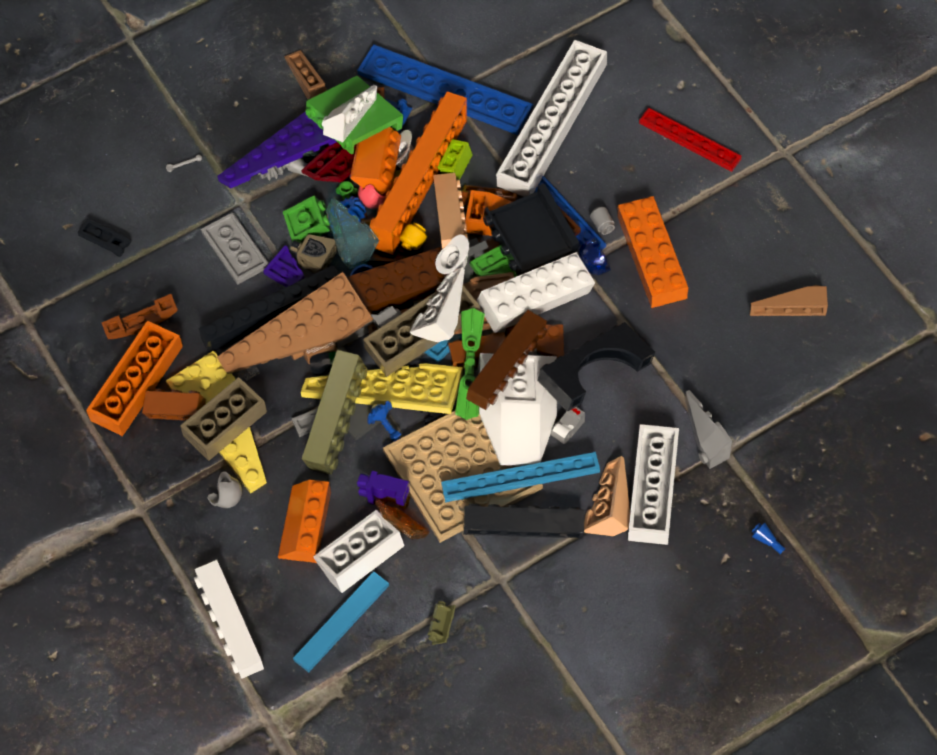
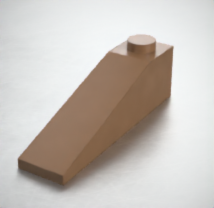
[284,50,327,100]
[750,285,828,316]

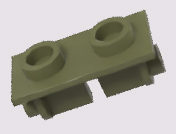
[427,601,456,645]

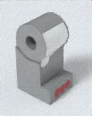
[551,407,585,444]

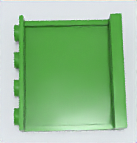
[306,76,403,155]

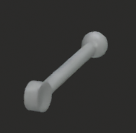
[166,155,202,172]

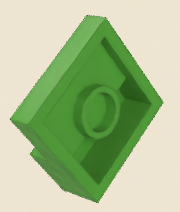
[283,196,332,242]

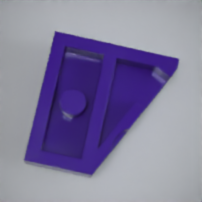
[263,246,305,287]

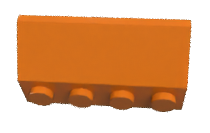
[350,127,401,195]
[278,480,331,563]

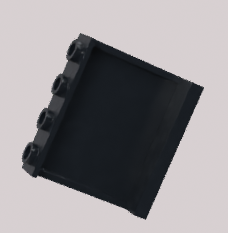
[483,183,579,276]

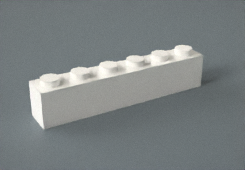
[194,560,264,679]

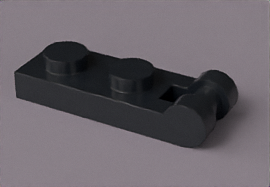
[77,218,131,257]

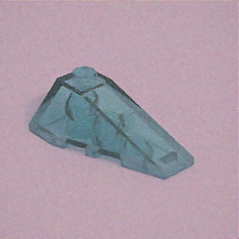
[326,198,379,269]

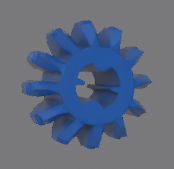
[334,196,367,228]

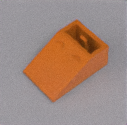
[465,190,512,236]

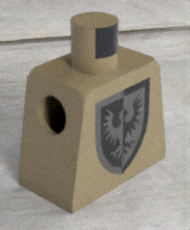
[291,234,338,274]

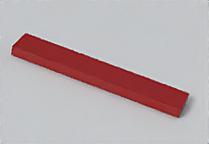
[639,108,742,172]

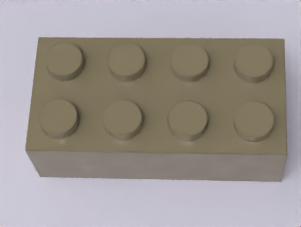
[180,377,267,461]

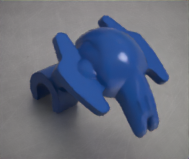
[367,401,401,442]

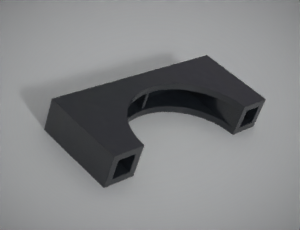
[537,322,655,412]

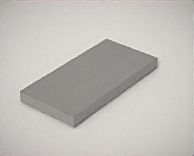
[201,212,269,285]

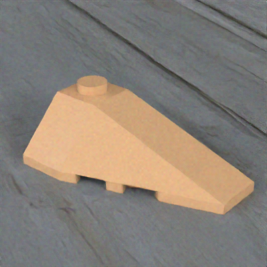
[584,456,630,536]

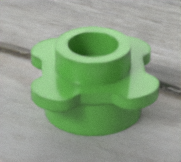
[336,181,358,200]

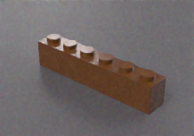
[466,310,547,410]

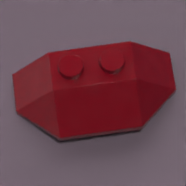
[301,142,357,182]

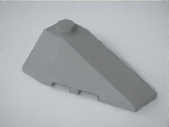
[685,390,732,469]

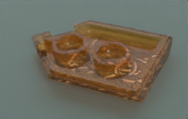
[375,499,430,539]

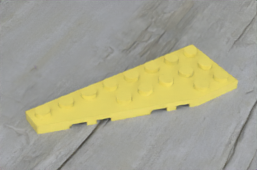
[166,351,267,494]
[301,363,464,414]

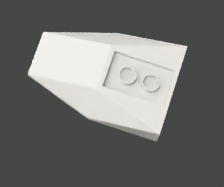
[478,353,557,466]

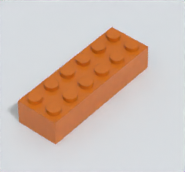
[618,196,688,308]
[86,321,183,436]

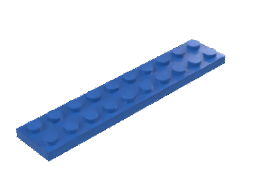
[357,44,533,135]

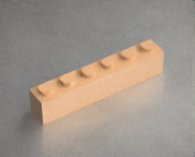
[433,173,468,249]

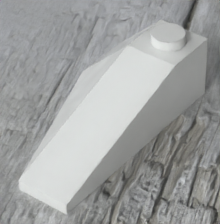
[322,85,377,142]
[410,267,465,343]

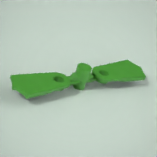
[455,308,485,420]

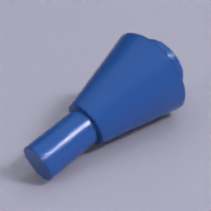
[752,523,785,555]

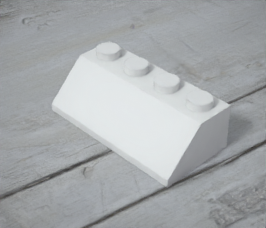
[313,510,404,593]

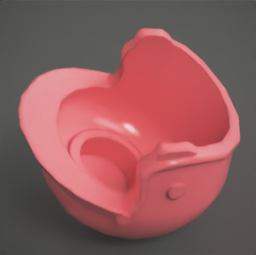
[358,184,391,209]

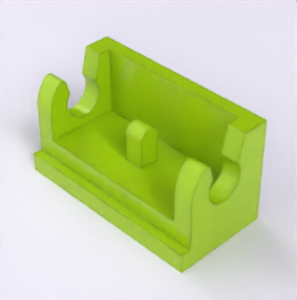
[438,139,473,180]

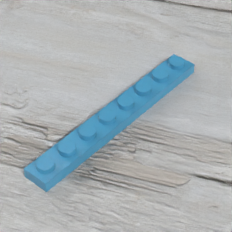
[441,452,600,503]

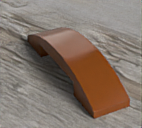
[102,294,178,339]

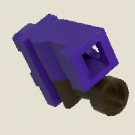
[357,471,411,509]

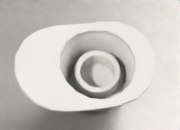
[396,130,414,168]
[435,234,469,274]

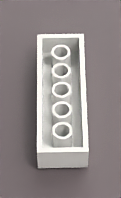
[476,252,595,333]
[628,424,679,545]

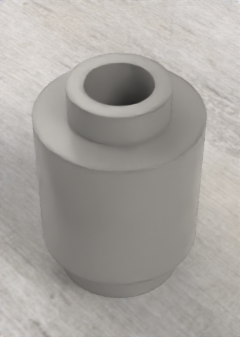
[590,207,615,235]

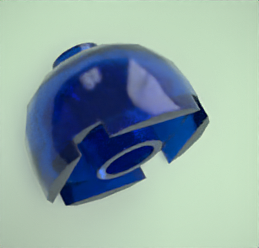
[579,237,611,275]

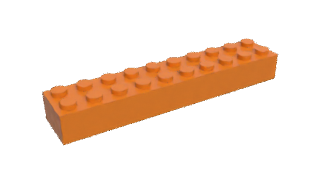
[370,91,467,255]

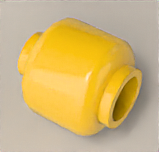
[399,223,427,251]

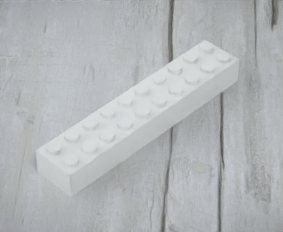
[496,40,607,197]

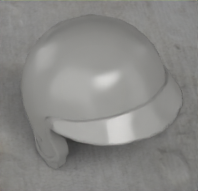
[207,471,242,508]

